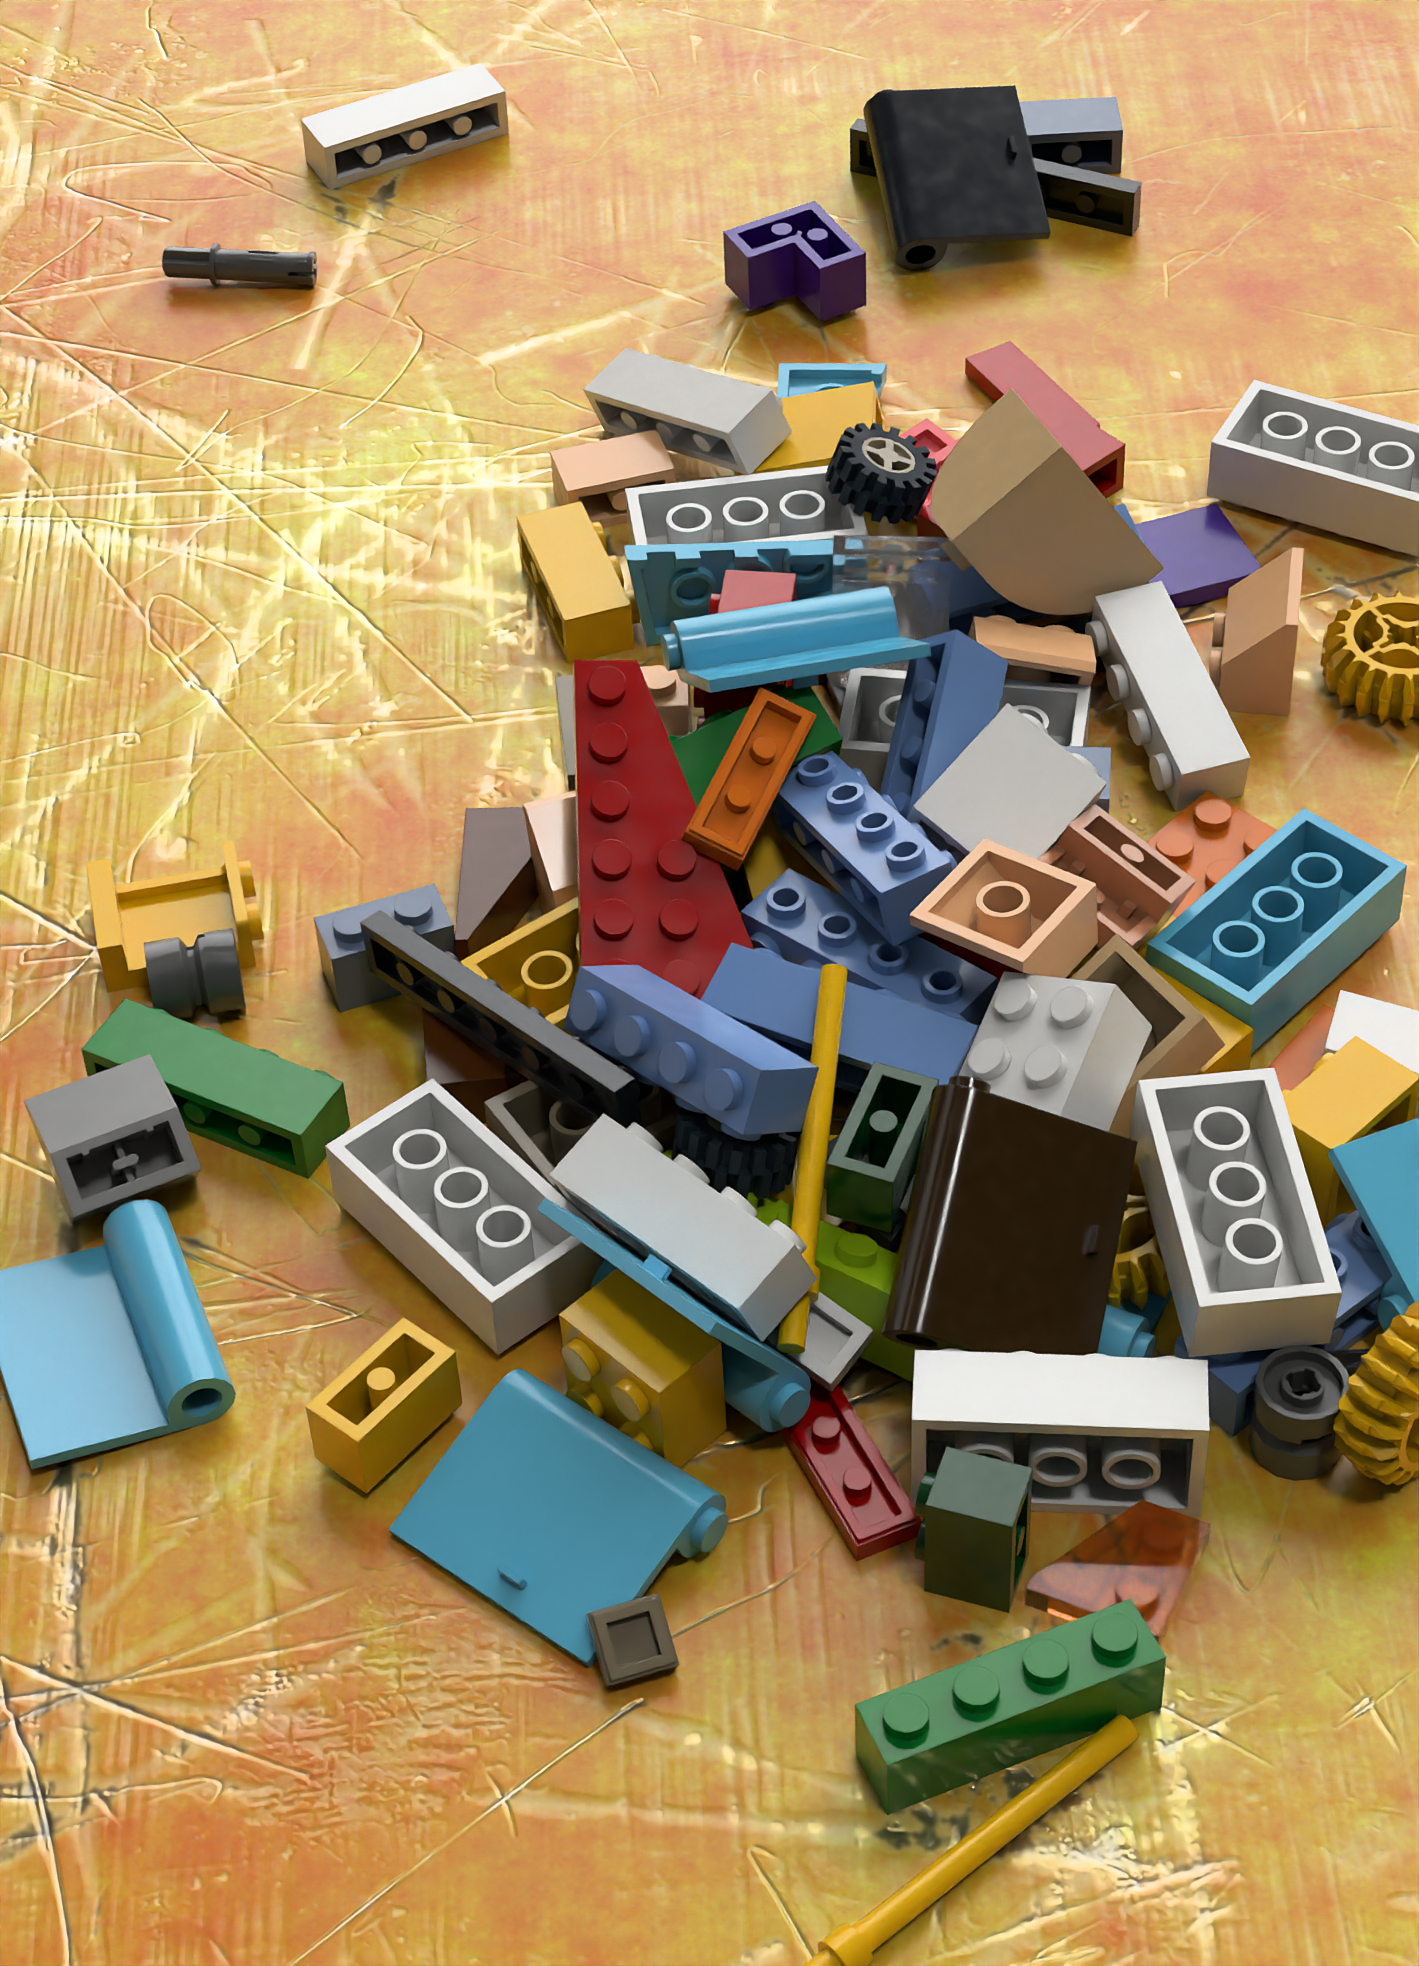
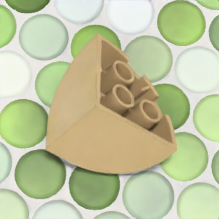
[931,388,1164,615]

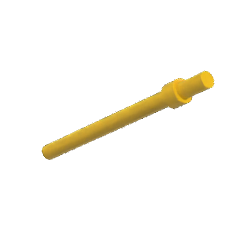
[777,964,848,1354]
[803,1714,1138,1966]

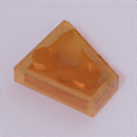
[1024,1500,1211,1646]

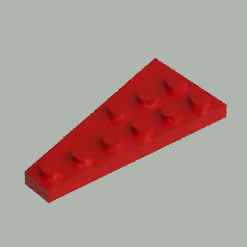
[572,660,754,1000]

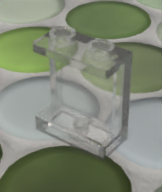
[829,535,951,687]

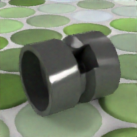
[144,928,246,1019]
[1249,1345,1349,1481]

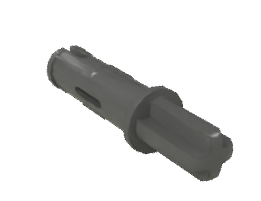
[162,243,317,286]

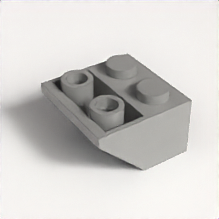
[24,1054,201,1225]

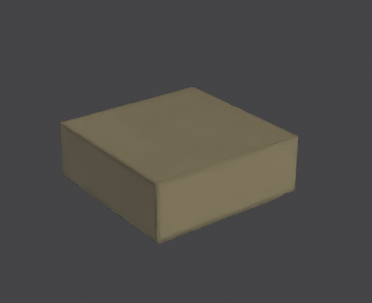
[585,1593,679,1688]

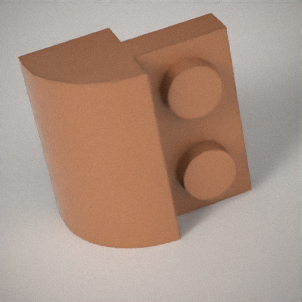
[1037,803,1196,954]

